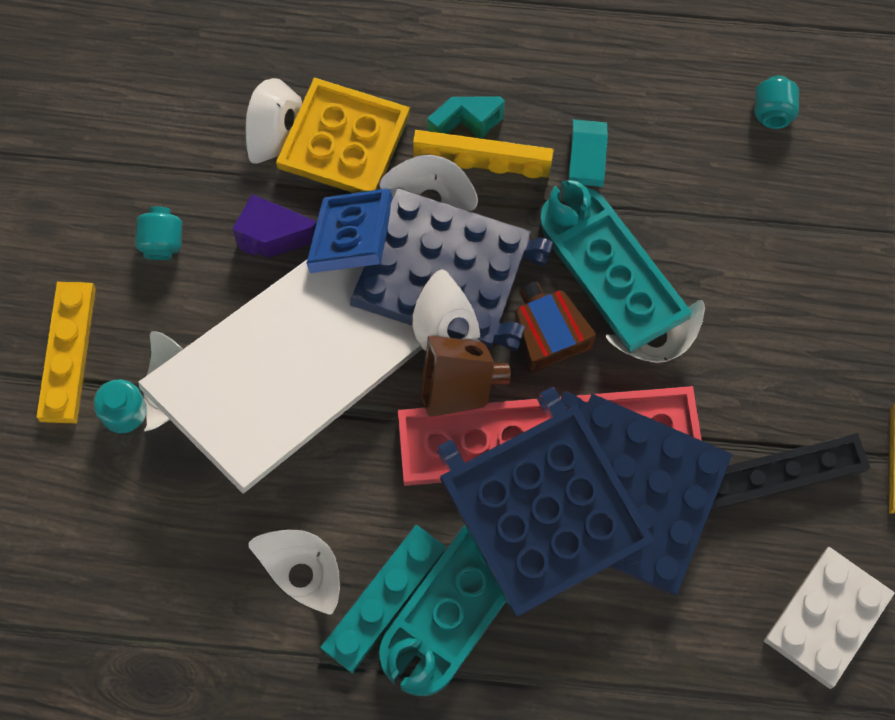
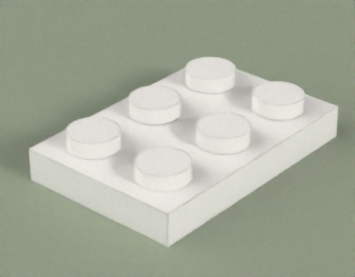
[764,547,895,689]

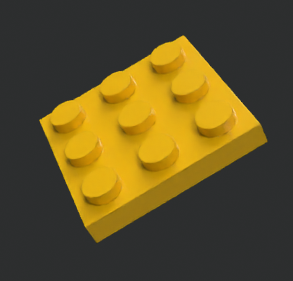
[276,78,410,193]

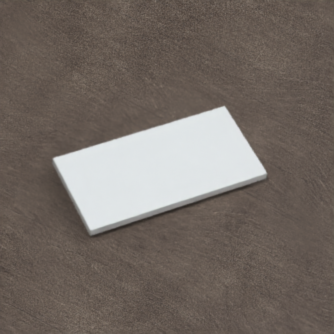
[139,260,423,494]

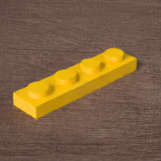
[413,130,553,178]
[36,282,96,424]

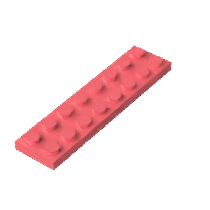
[398,386,702,486]

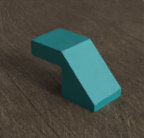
[427,96,505,139]
[568,119,608,187]

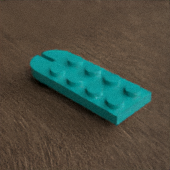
[540,180,692,353]
[379,524,506,696]

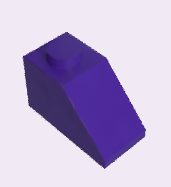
[232,194,316,258]

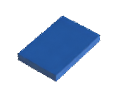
[306,188,393,273]

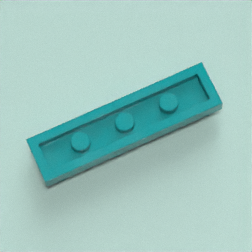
[320,525,447,674]

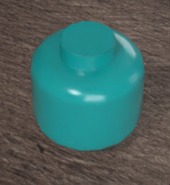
[754,75,799,129]
[135,206,183,260]
[93,379,147,433]

